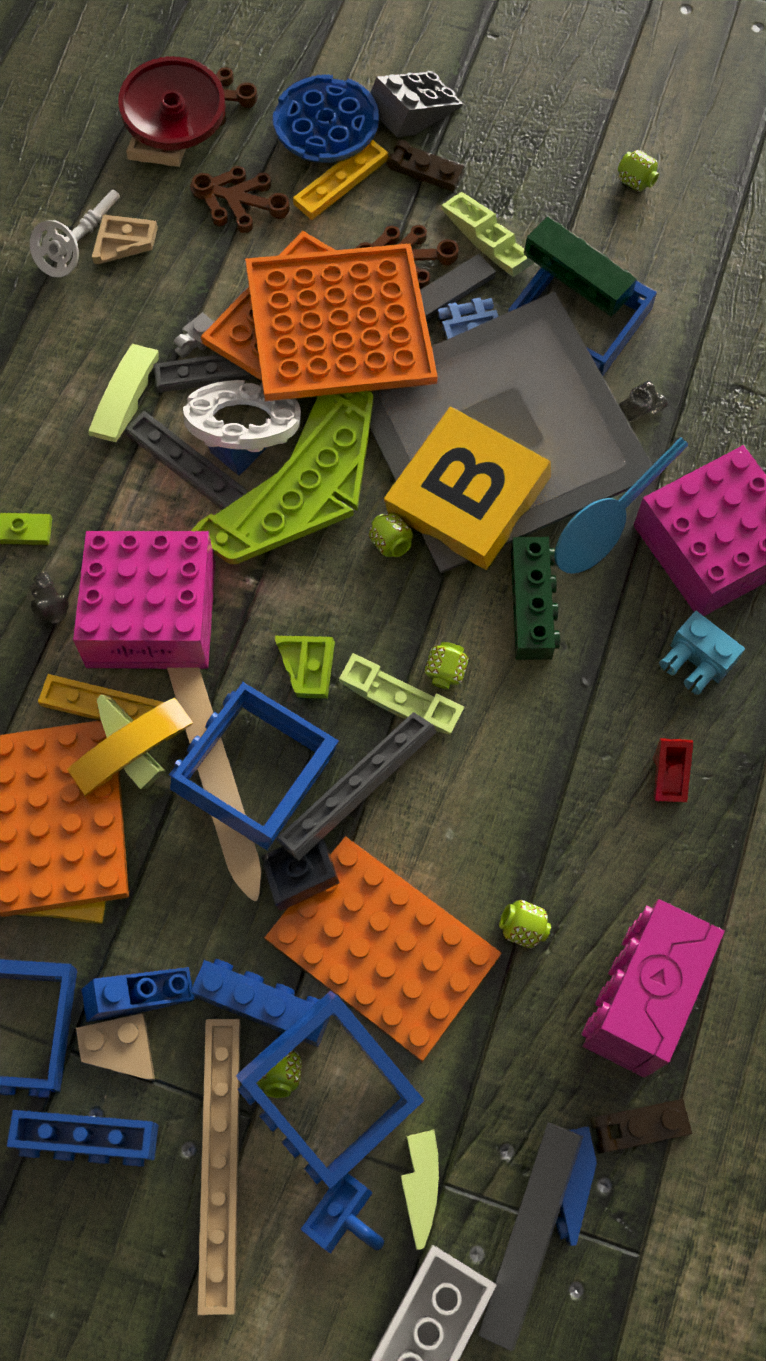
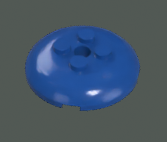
[273,75,379,163]

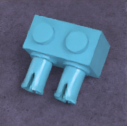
[659,611,745,695]

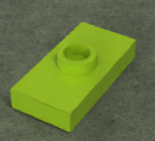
[0,513,52,545]

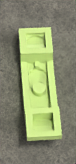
[339,653,464,735]

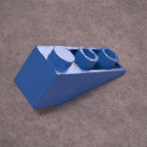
[82,967,195,1022]
[540,1126,597,1246]

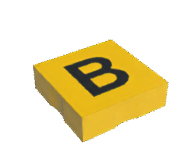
[384,406,551,570]

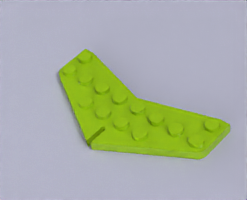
[191,391,373,564]

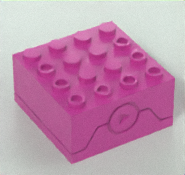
[633,445,766,616]
[73,531,216,669]
[581,899,725,1078]

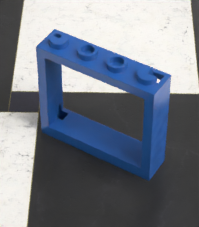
[508,267,657,376]
[169,682,339,851]
[0,959,77,1098]
[236,991,424,1189]

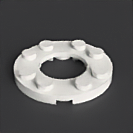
[183,380,301,452]

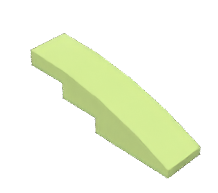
[441,192,534,277]
[88,344,159,442]

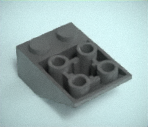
[370,71,463,137]

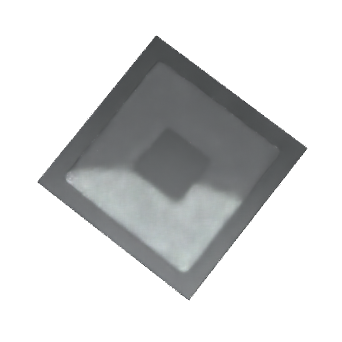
[370,292,657,574]

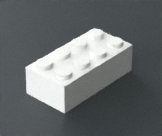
[370,1245,496,1361]

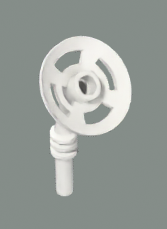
[30,189,120,277]

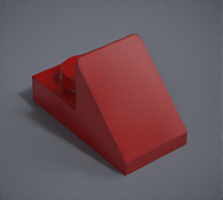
[653,738,693,802]

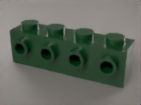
[523,216,637,317]
[510,537,560,660]

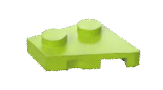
[275,636,335,699]

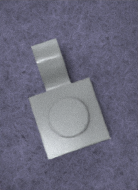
[173,312,214,358]

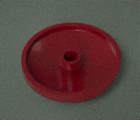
[118,56,225,150]

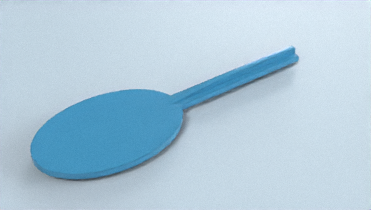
[555,437,688,574]

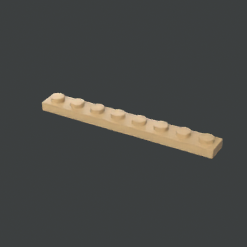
[198,1019,241,1315]

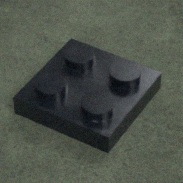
[261,838,340,911]

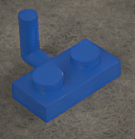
[300,1173,384,1254]

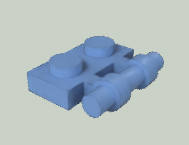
[437,297,498,340]

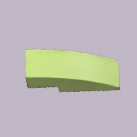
[97,694,165,790]
[401,1130,439,1250]

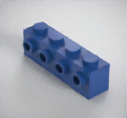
[191,959,331,1047]
[7,1110,159,1167]

